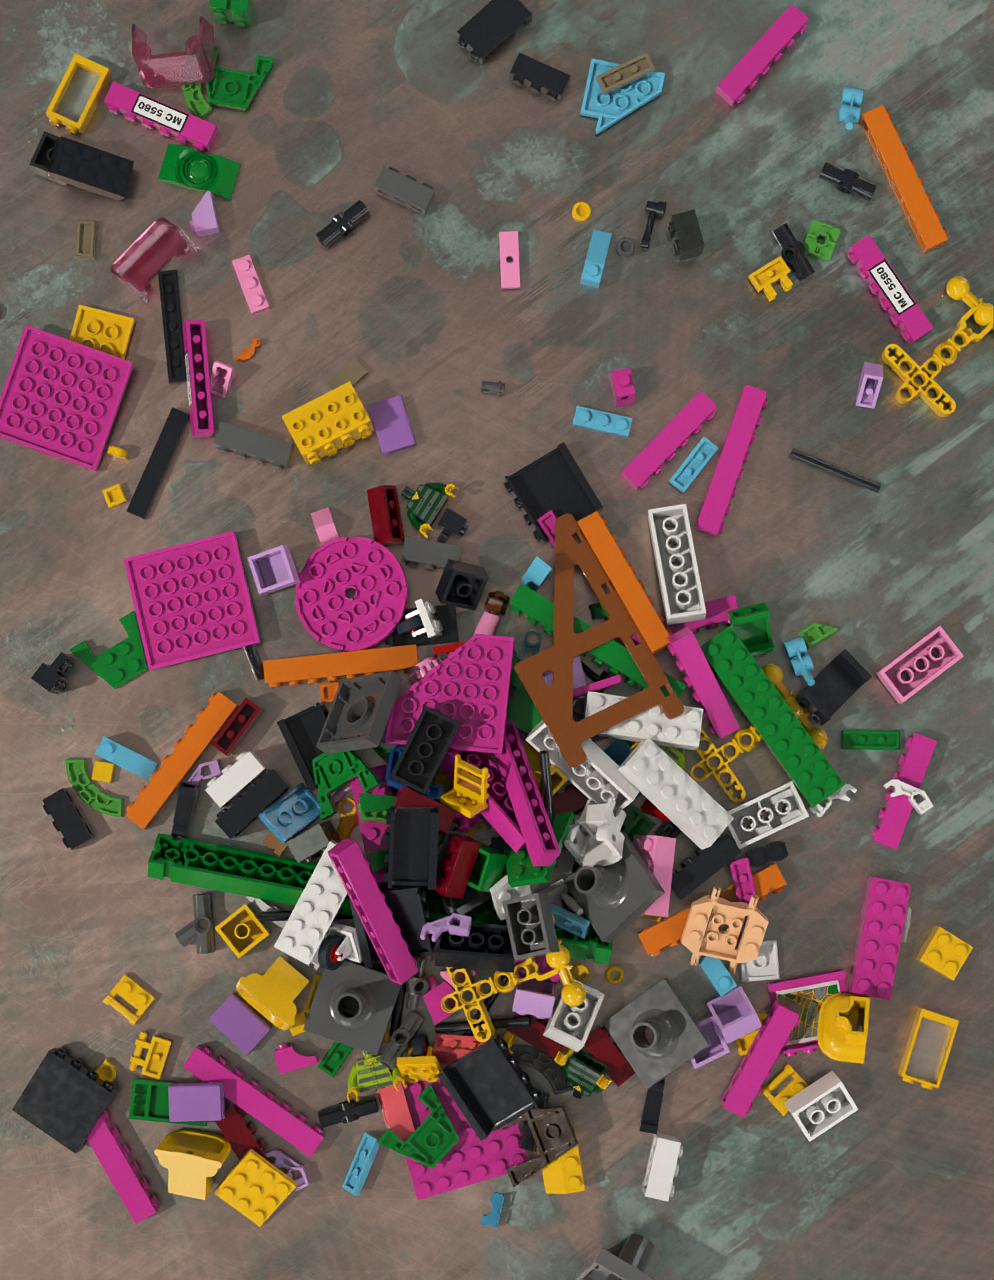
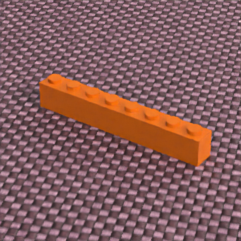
[860,105,948,253]
[577,511,673,655]
[263,644,419,688]
[125,692,239,830]
[637,863,786,956]

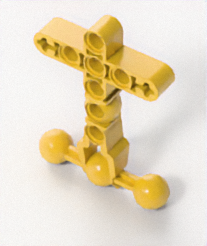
[881,276,994,417]
[689,664,828,802]
[441,913,586,1042]

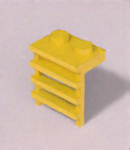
[440,754,490,818]

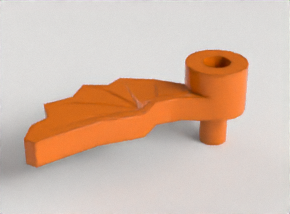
[235,338,261,361]

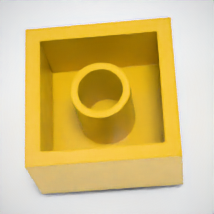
[215,903,272,959]
[915,926,973,981]

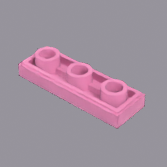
[499,231,520,289]

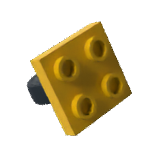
[397,1034,442,1083]

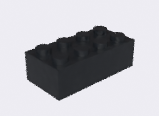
[47,136,134,201]
[390,706,463,794]
[215,769,292,839]
[671,833,742,901]
[435,923,515,973]

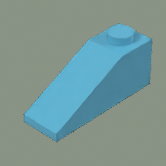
[580,229,612,288]
[521,556,552,592]
[95,736,158,781]
[690,951,737,996]

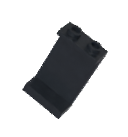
[457,0,532,65]
[385,605,459,647]
[795,649,872,726]

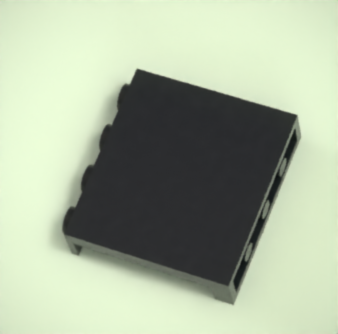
[503,442,603,544]
[349,885,436,968]
[437,1034,542,1141]
[12,1048,118,1154]

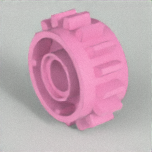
[408,655,445,685]

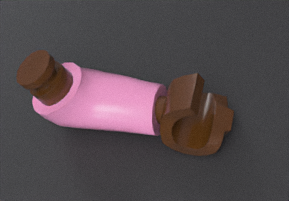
[473,590,510,636]

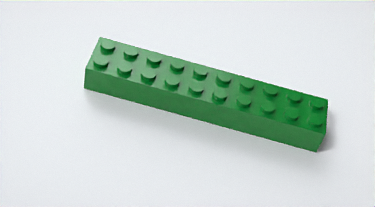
[509,583,686,698]
[700,626,845,807]

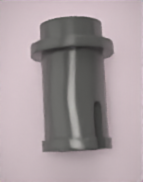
[481,381,505,396]

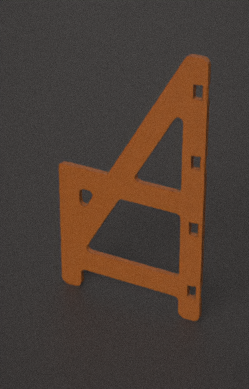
[515,514,684,768]

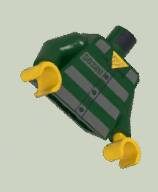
[401,483,459,538]
[554,1050,612,1099]

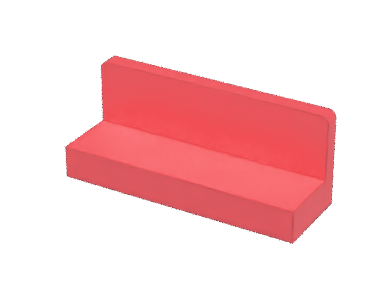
[432,1034,487,1064]
[376,1084,415,1142]

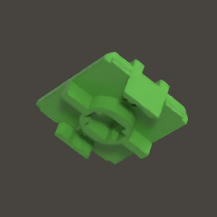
[804,220,841,261]

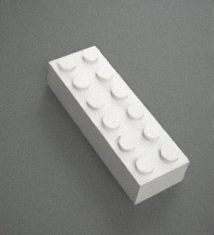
[648,504,706,625]
[582,691,703,750]
[525,720,639,816]
[617,738,734,850]
[274,840,366,965]

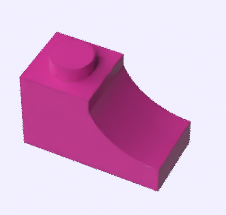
[273,1042,319,1074]

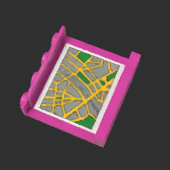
[766,969,847,1057]

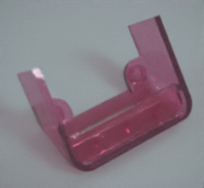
[132,16,214,89]
[110,217,200,304]

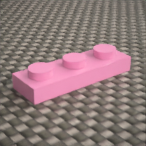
[232,255,269,315]

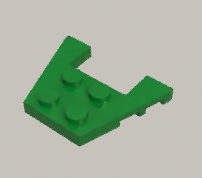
[201,44,274,111]
[70,611,149,689]
[312,751,382,820]
[377,1084,459,1169]

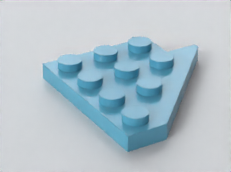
[580,59,665,134]

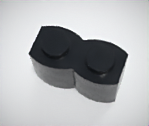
[745,841,788,867]

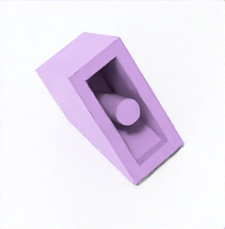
[190,191,220,237]
[856,362,883,409]

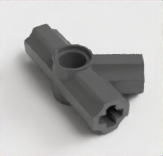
[175,894,215,954]

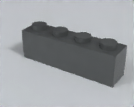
[213,422,295,469]

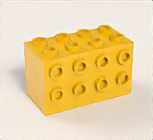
[282,381,375,465]

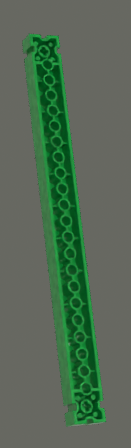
[148,833,613,965]

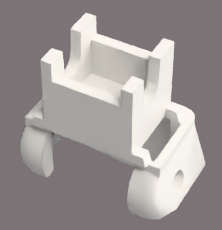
[564,798,627,867]

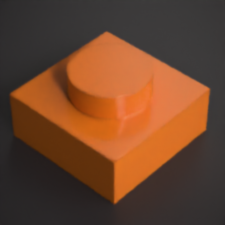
[319,682,339,703]

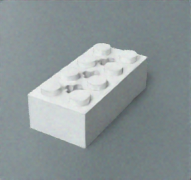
[726,781,809,849]

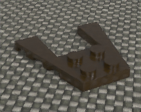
[496,1106,578,1187]

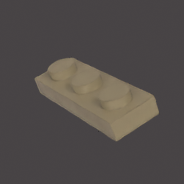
[596,52,655,95]

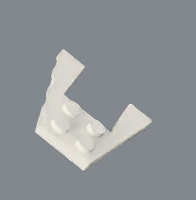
[490,875,568,920]

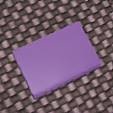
[368,395,417,456]
[208,992,272,1055]
[168,1082,225,1122]

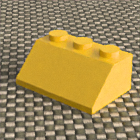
[539,1128,585,1194]

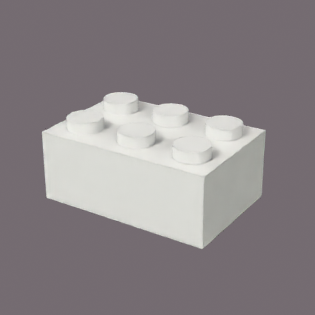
[205,751,268,808]
[543,980,605,1052]
[784,1070,859,1142]
[642,1132,683,1202]

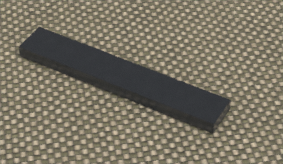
[158,269,187,384]
[127,407,190,519]

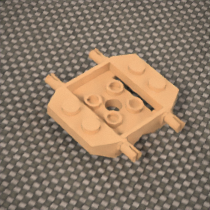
[681,886,769,974]

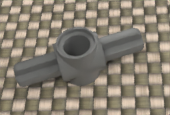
[404,956,429,1011]

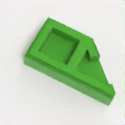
[798,622,838,648]

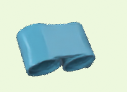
[838,86,864,130]
[520,629,543,677]
[783,636,815,686]

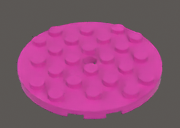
[295,536,408,651]

